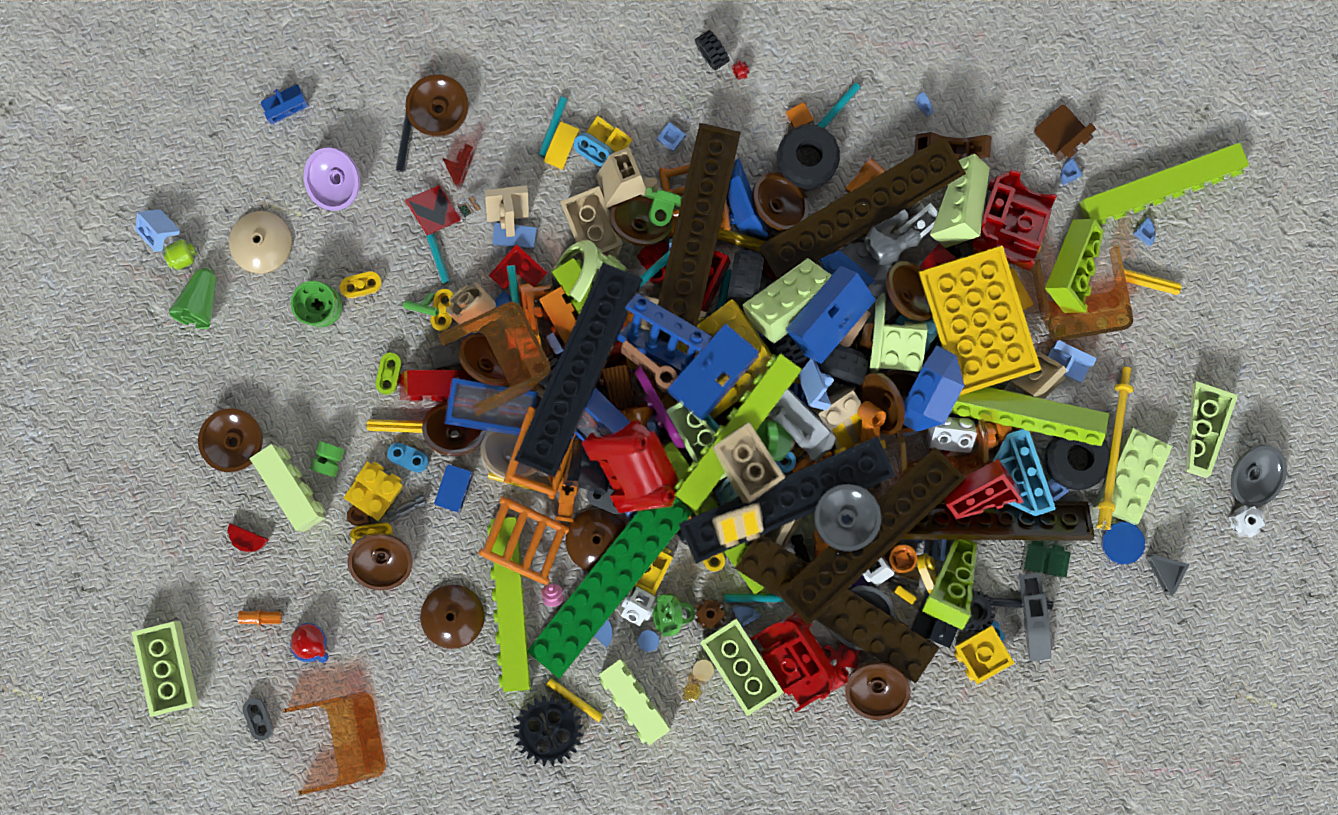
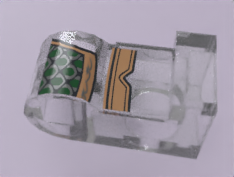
[454,184,488,222]

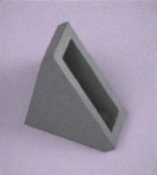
[1146,555,1190,595]

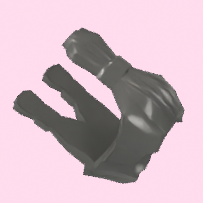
[864,209,922,265]

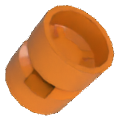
[975,421,1013,451]
[886,545,917,573]

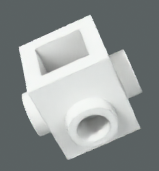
[1228,505,1265,537]
[621,587,656,626]

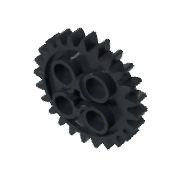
[513,695,584,766]

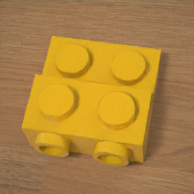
[343,461,404,522]
[635,547,674,595]
[953,625,1015,685]

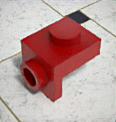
[637,240,669,270]

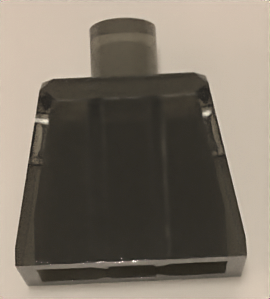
[428,340,462,370]

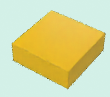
[892,586,916,605]

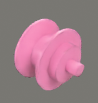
[541,584,564,607]

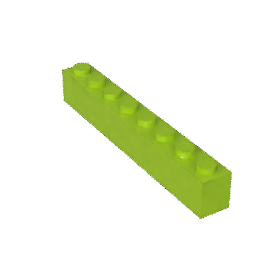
[1079,143,1249,226]
[674,354,801,510]
[951,387,1109,446]
[662,441,764,594]
[487,517,531,692]

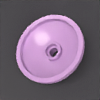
[304,147,360,211]

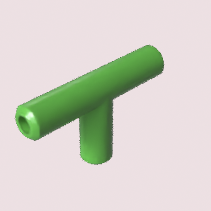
[403,292,439,316]

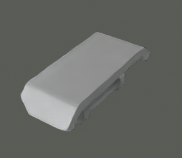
[769,388,836,462]

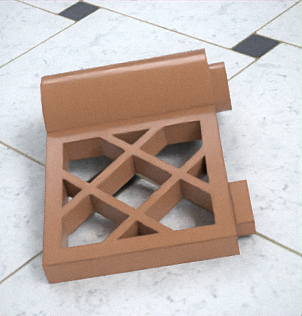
[621,341,677,394]

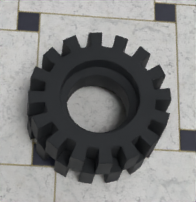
[695,30,730,71]
[964,591,995,632]

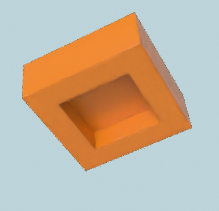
[785,102,814,128]

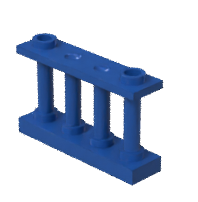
[617,293,711,376]

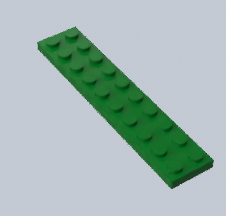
[527,496,694,679]

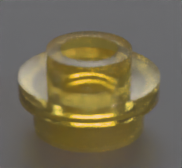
[682,683,702,703]

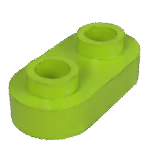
[375,353,402,395]

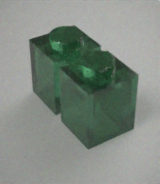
[1020,540,1071,578]

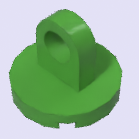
[644,187,682,226]
[756,420,792,462]
[653,593,695,637]

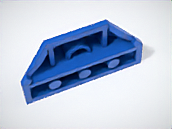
[726,158,769,241]
[903,345,965,431]

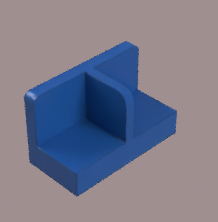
[261,84,309,125]
[434,464,474,513]

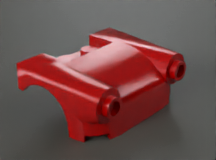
[969,170,1057,271]
[582,420,678,513]
[750,612,849,712]

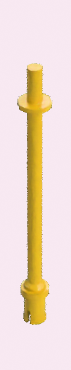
[1096,367,1134,530]

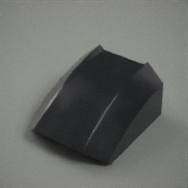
[563,438,609,495]

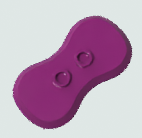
[635,365,686,449]

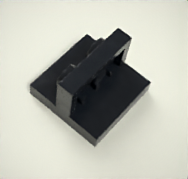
[911,592,958,648]

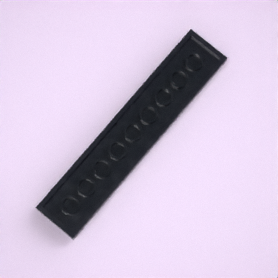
[514,262,643,478]
[679,436,896,564]

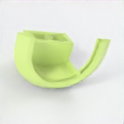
[553,240,626,302]
[869,293,927,373]

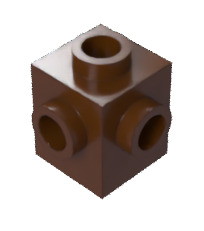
[695,599,725,630]

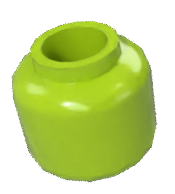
[163,239,197,270]

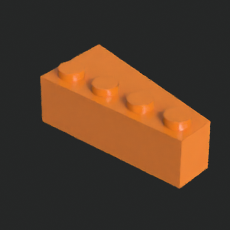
[539,287,578,350]

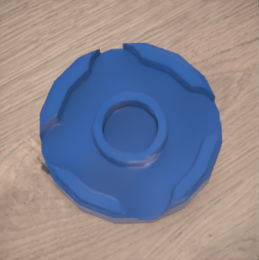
[1101,522,1145,565]

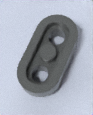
[587,488,622,514]
[243,698,274,740]

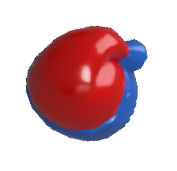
[290,623,329,663]

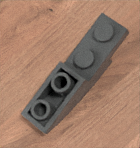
[1018,573,1052,662]

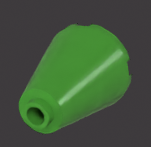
[169,268,216,329]

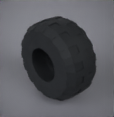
[777,124,840,189]
[726,250,764,314]
[805,345,870,387]
[1045,436,1111,490]

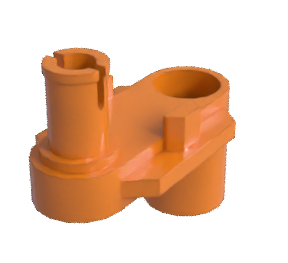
[504,283,552,350]

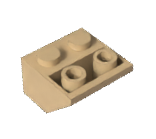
[596,147,646,207]

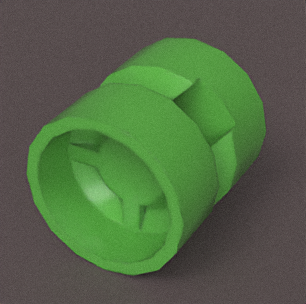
[309,441,345,478]

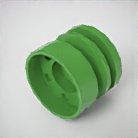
[291,281,343,328]

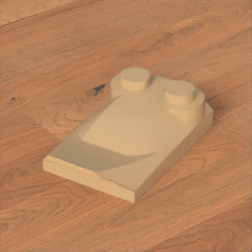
[560,186,623,260]

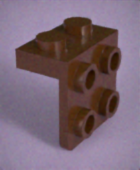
[1034,105,1096,161]

